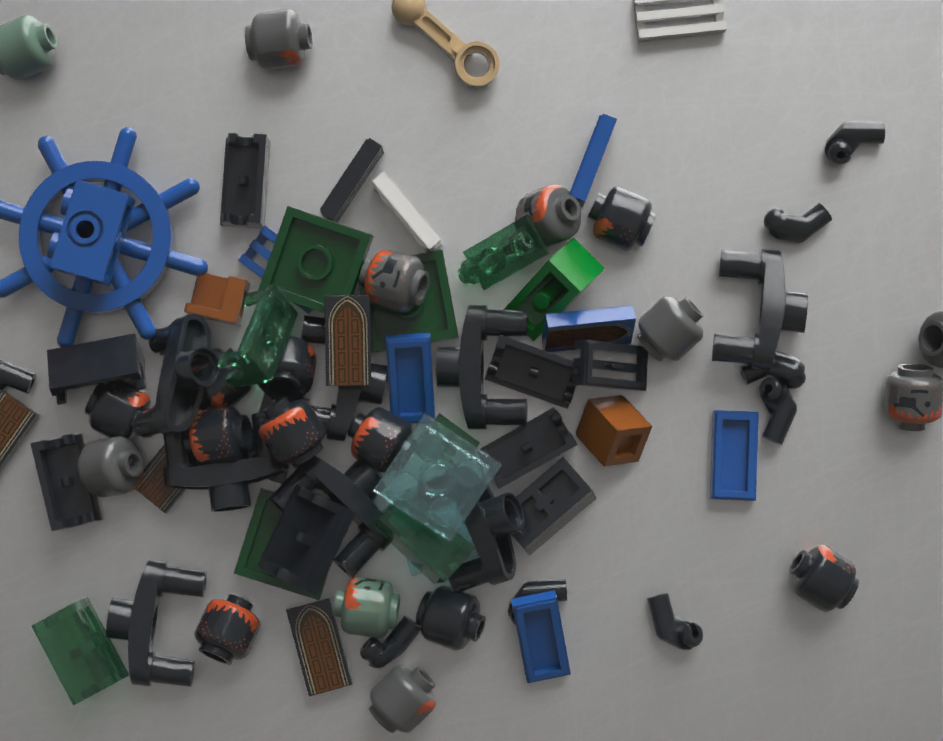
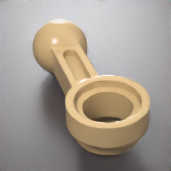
[391,0,499,87]

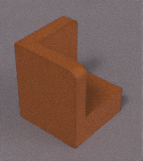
[184,273,250,327]
[576,395,652,467]

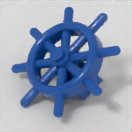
[0,127,208,347]

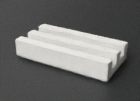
[634,0,727,41]
[372,171,442,252]

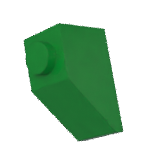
[503,237,605,342]

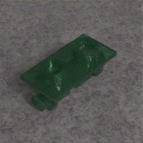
[458,214,549,290]

